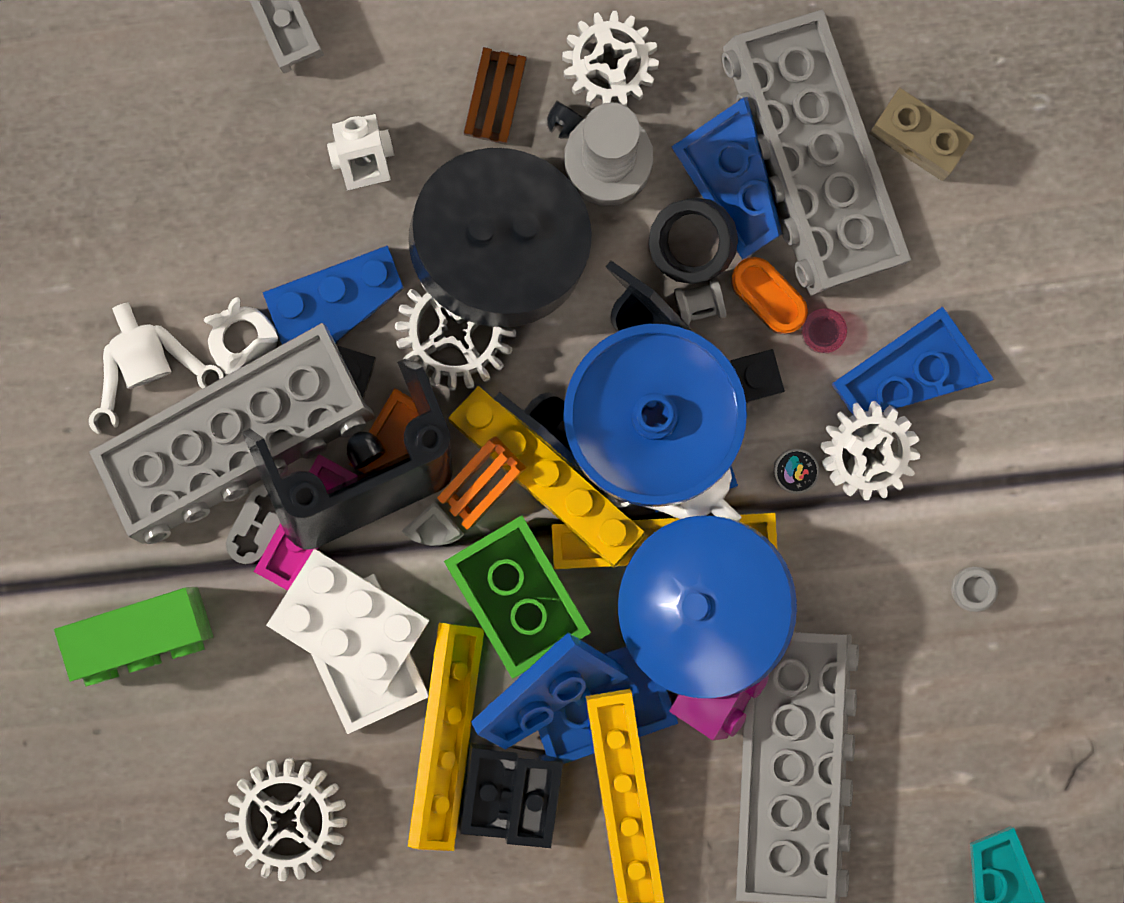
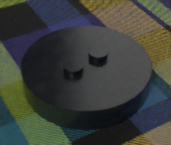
[408,148,592,327]

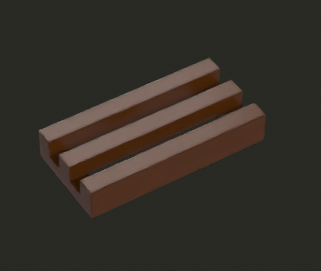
[464,47,527,145]

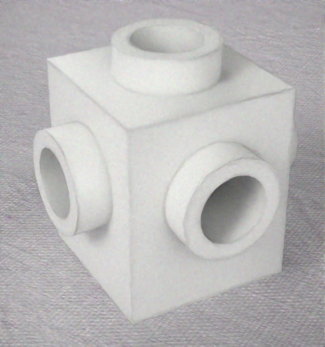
[327,114,394,190]

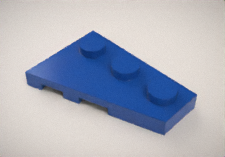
[671,97,783,259]
[262,245,404,345]
[832,307,994,415]
[471,632,628,749]

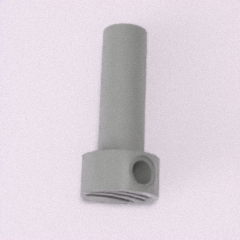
[565,102,653,206]

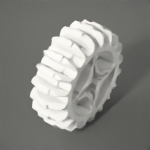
[395,283,516,390]
[225,758,347,881]

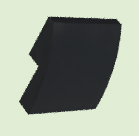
[459,743,563,848]

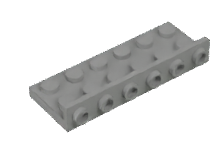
[722,9,911,296]
[89,323,375,544]
[736,632,859,903]

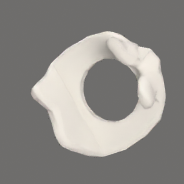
[204,297,278,375]

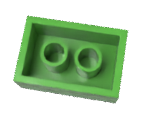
[444,515,591,679]
[54,587,214,687]

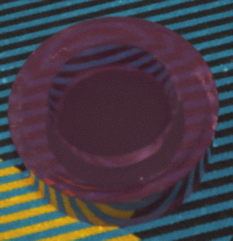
[801,308,847,354]

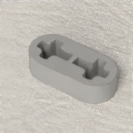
[226,485,280,564]

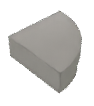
[402,501,465,546]

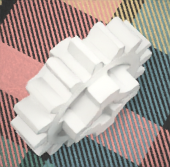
[562,11,659,106]
[821,401,920,500]

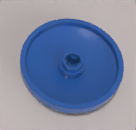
[564,324,747,507]
[618,516,797,698]

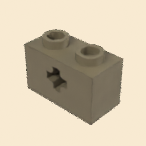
[869,87,975,181]

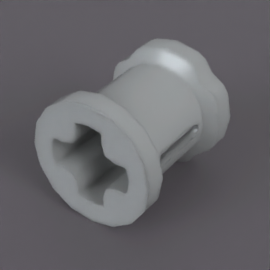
[674,278,726,326]

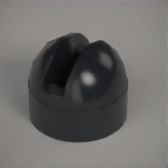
[547,100,585,139]
[346,431,386,470]

